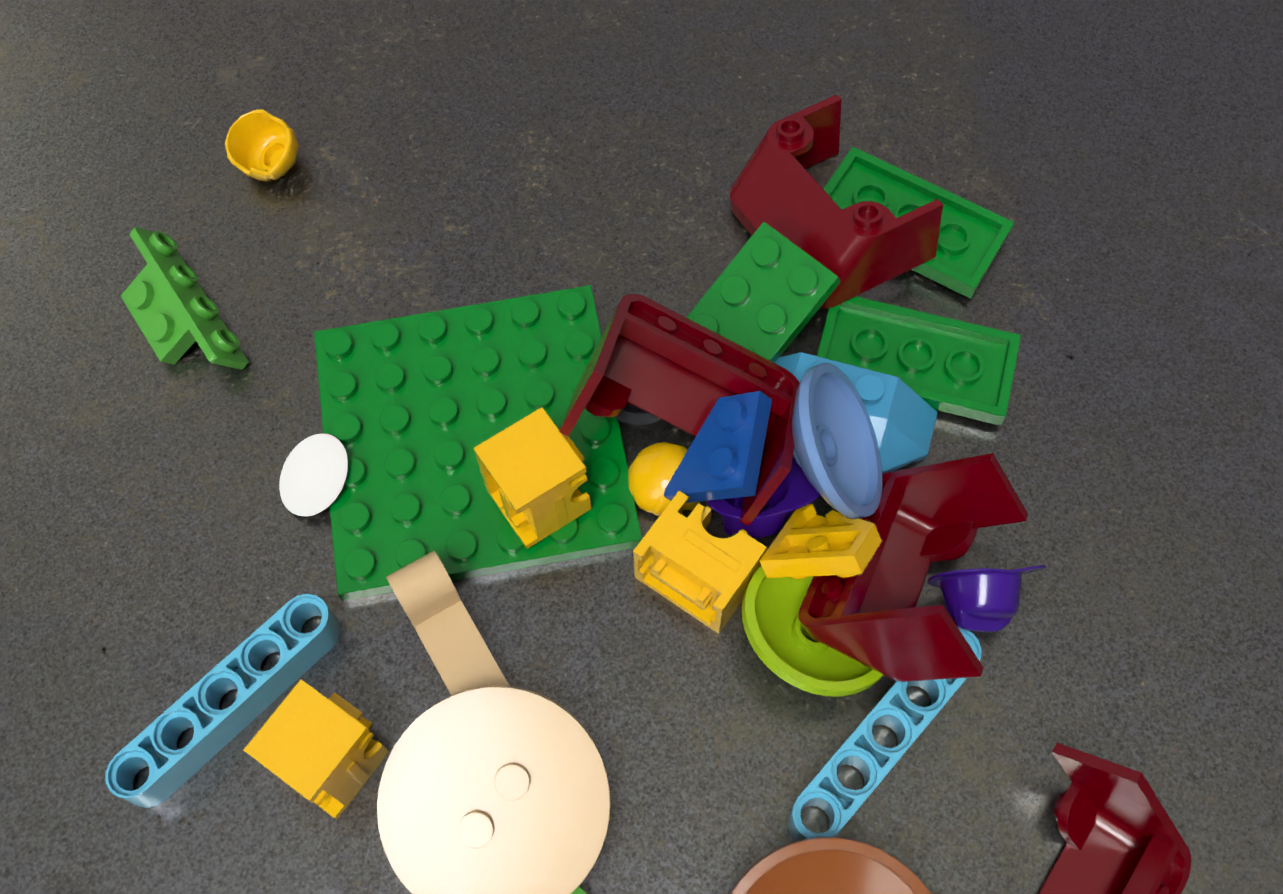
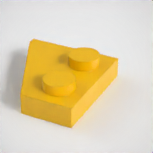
[759,503,882,579]

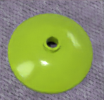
[742,566,883,697]

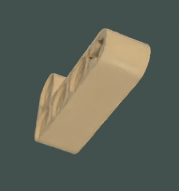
[386,550,509,696]

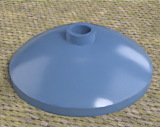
[792,363,882,519]

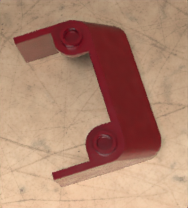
[730,94,943,308]
[559,294,800,526]
[798,453,1028,682]
[1039,743,1191,894]

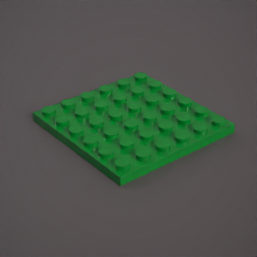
[314,285,642,601]

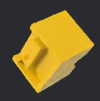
[473,407,591,549]
[633,491,767,634]
[244,679,389,820]

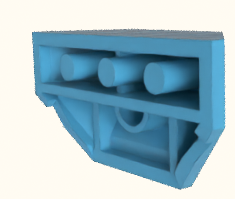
[775,352,938,474]

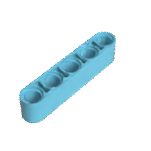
[105,594,341,808]
[787,627,982,841]

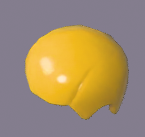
[225,109,300,182]
[628,442,700,516]

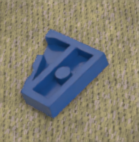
[664,391,772,503]

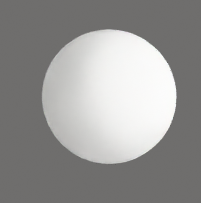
[279,433,348,516]

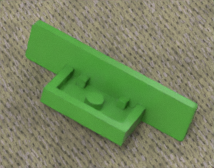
[121,227,249,370]

